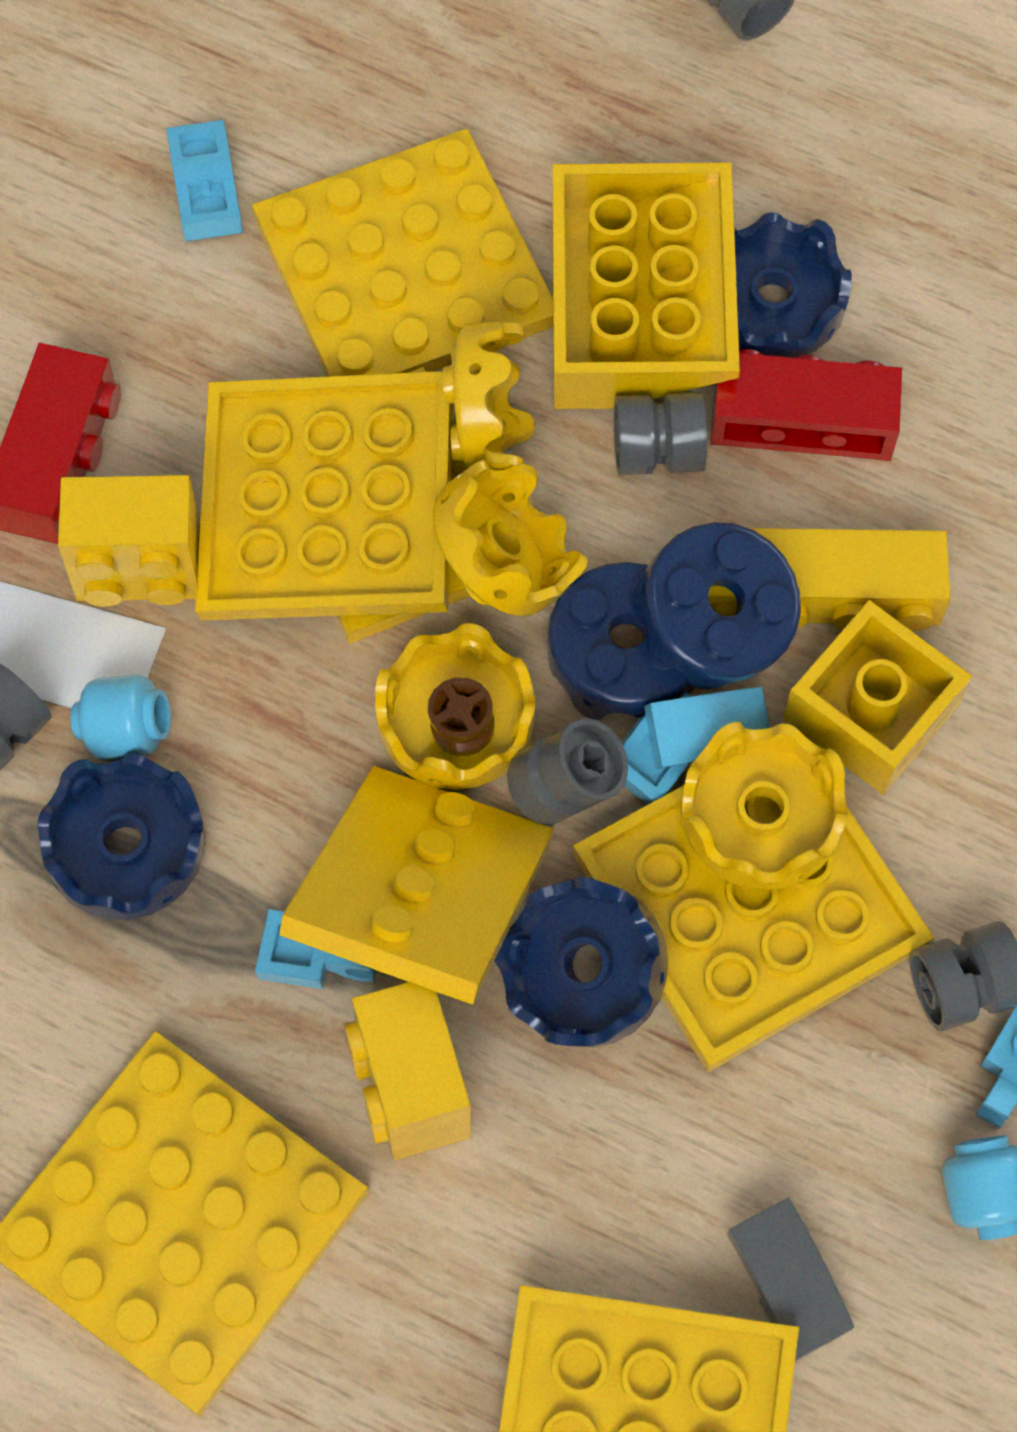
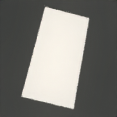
[0,581,166,708]

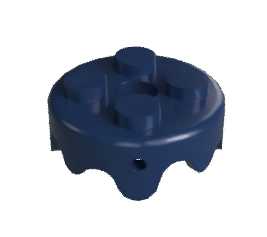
[734,212,852,358]
[633,522,801,689]
[547,562,695,720]
[38,753,205,920]
[494,877,668,1048]

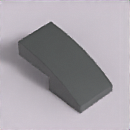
[727,1197,854,1361]

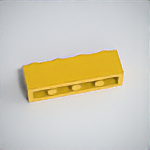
[708,528,951,631]

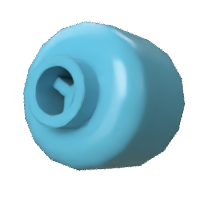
[70,674,171,760]
[942,1135,1017,1240]

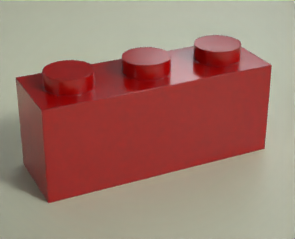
[0,342,121,544]
[710,349,903,461]

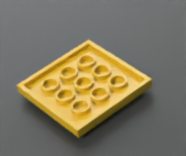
[251,128,553,377]
[195,371,454,620]
[572,785,934,1073]
[0,1031,369,1418]

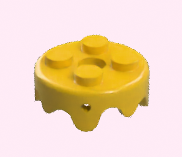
[442,322,536,470]
[433,459,588,616]
[375,623,536,790]
[681,722,848,890]

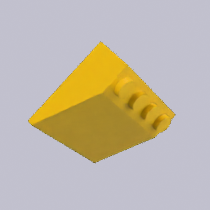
[552,162,740,409]

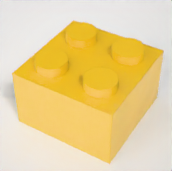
[58,475,200,607]
[783,600,972,796]
[344,982,471,1161]

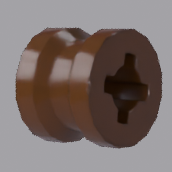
[428,677,495,756]

